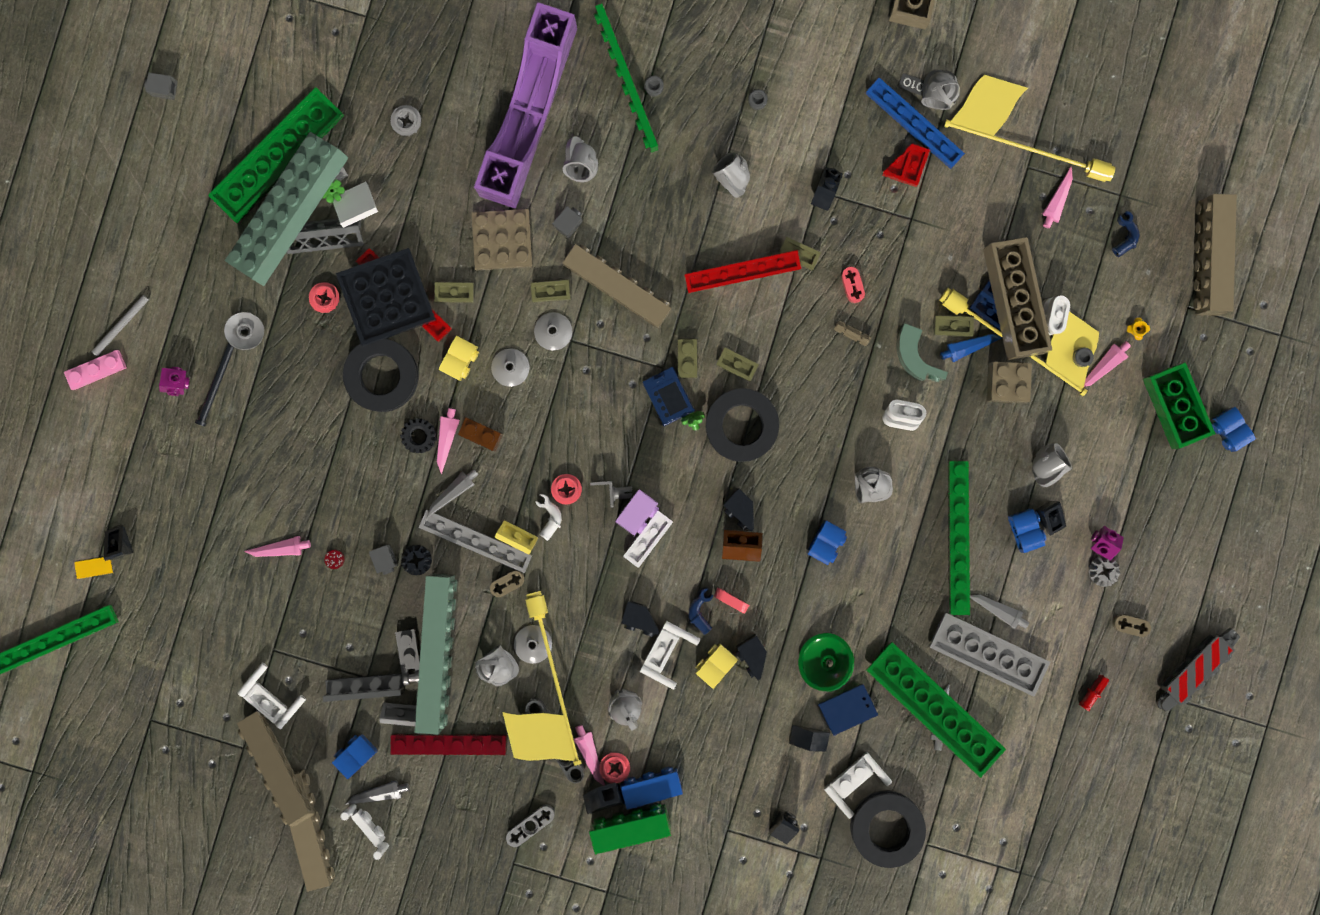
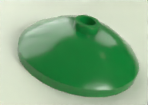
[798,633,854,692]

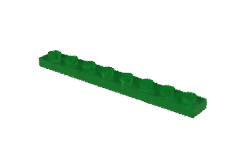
[593,4,658,153]
[948,461,970,615]
[0,605,119,675]

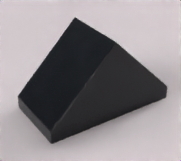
[1035,501,1067,536]
[103,525,134,561]
[789,724,830,752]

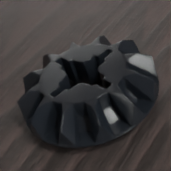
[401,545,432,575]

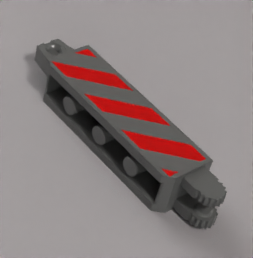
[1156,628,1240,711]

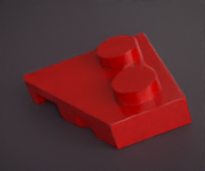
[882,144,930,187]

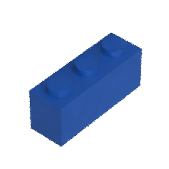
[621,767,683,810]

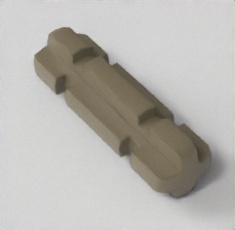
[834,321,871,346]

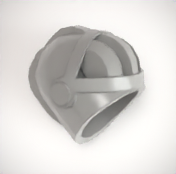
[921,70,960,110]
[562,136,599,183]
[712,152,750,198]
[1032,443,1073,487]
[855,467,893,503]
[475,645,519,686]
[608,689,642,730]

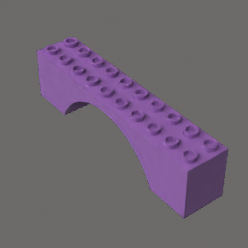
[474,2,577,209]

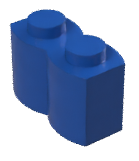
[1211,407,1256,452]
[1008,509,1047,553]
[806,520,847,565]
[332,734,378,780]

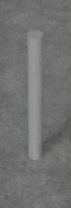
[91,295,149,356]

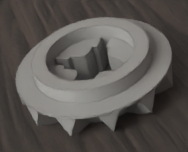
[391,105,422,136]
[1089,556,1121,587]

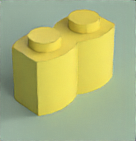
[438,336,479,381]
[695,644,738,689]

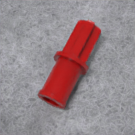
[1078,674,1109,711]

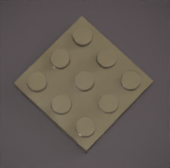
[472,209,533,271]

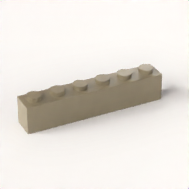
[563,244,671,329]
[237,711,315,827]
[290,770,335,892]

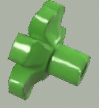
[322,180,345,203]
[681,411,705,430]

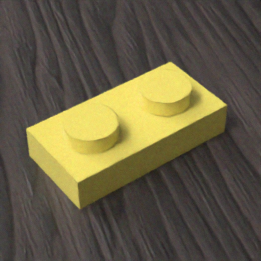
[495,520,538,554]

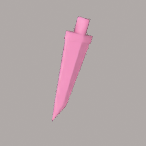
[1042,167,1073,228]
[1084,341,1131,387]
[437,408,460,475]
[244,536,311,557]
[573,725,605,786]

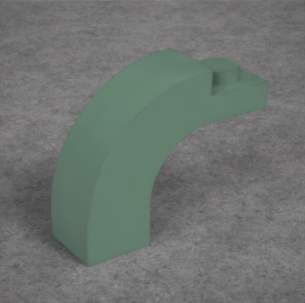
[896,323,948,382]

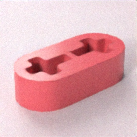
[841,267,865,303]
[713,588,750,614]

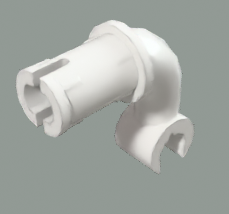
[536,495,562,540]

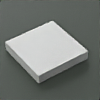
[333,182,378,228]

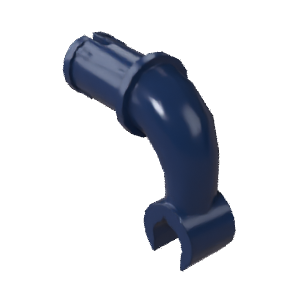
[1112,211,1140,258]
[688,588,713,635]

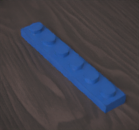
[865,78,965,169]

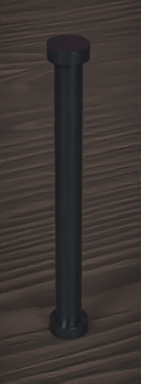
[194,342,235,427]

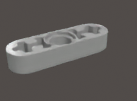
[506,804,555,847]

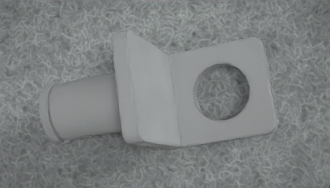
[590,481,632,507]

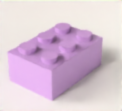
[615,489,659,536]

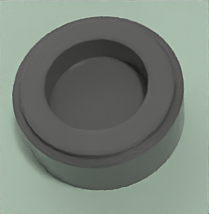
[645,76,664,96]
[748,89,768,110]
[1073,348,1094,367]

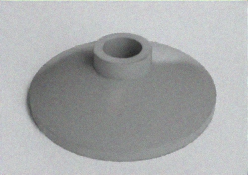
[224,312,264,350]
[534,312,572,351]
[491,348,530,387]
[514,625,552,664]

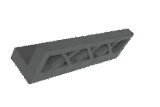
[287,218,364,254]
[323,673,405,702]

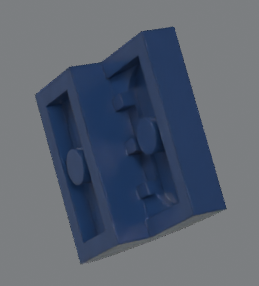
[969,279,1001,331]

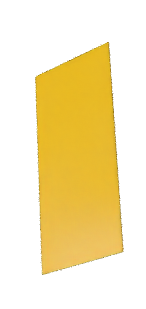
[74,557,113,579]

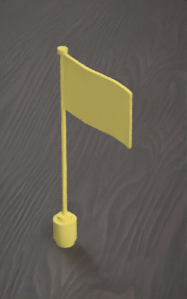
[944,75,1116,182]
[939,288,1099,396]
[502,591,582,766]

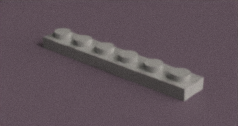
[419,510,532,573]

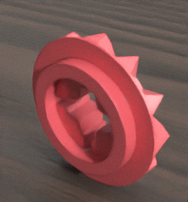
[309,282,340,313]
[551,474,582,505]
[599,752,630,783]

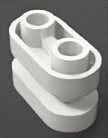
[1042,296,1070,335]
[882,400,926,431]

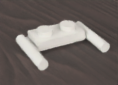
[640,621,700,690]
[237,662,306,729]
[824,752,892,819]
[341,804,389,860]

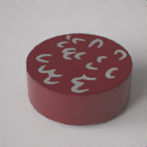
[324,550,345,569]

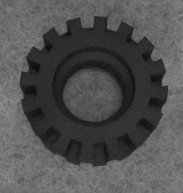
[400,419,437,453]

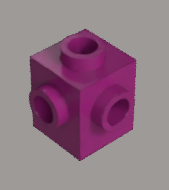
[159,367,190,396]
[1090,526,1124,561]

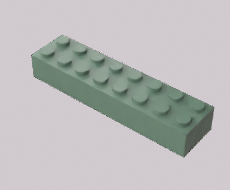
[225,132,349,286]
[415,574,458,734]

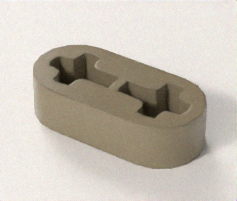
[490,570,525,597]
[1112,614,1151,637]

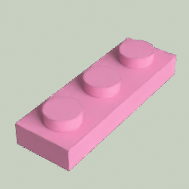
[64,350,127,390]

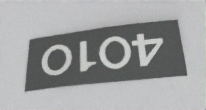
[898,73,924,96]

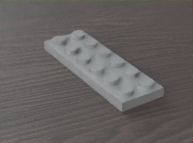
[928,612,1050,697]

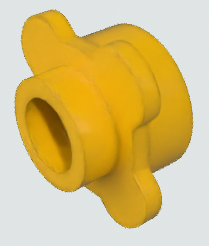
[1127,317,1150,340]

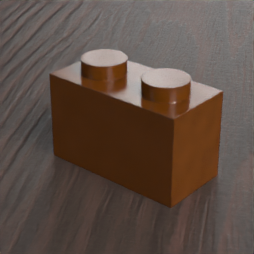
[458,417,503,451]
[722,530,763,562]

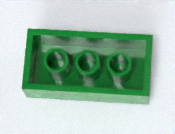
[1143,362,1215,449]
[589,803,671,855]

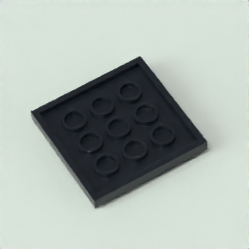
[335,248,436,346]

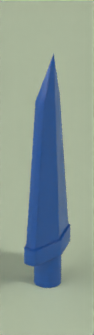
[940,334,1002,362]

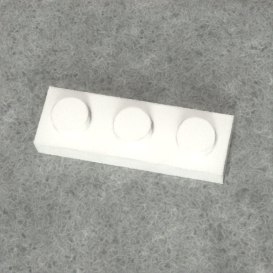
[623,511,673,568]

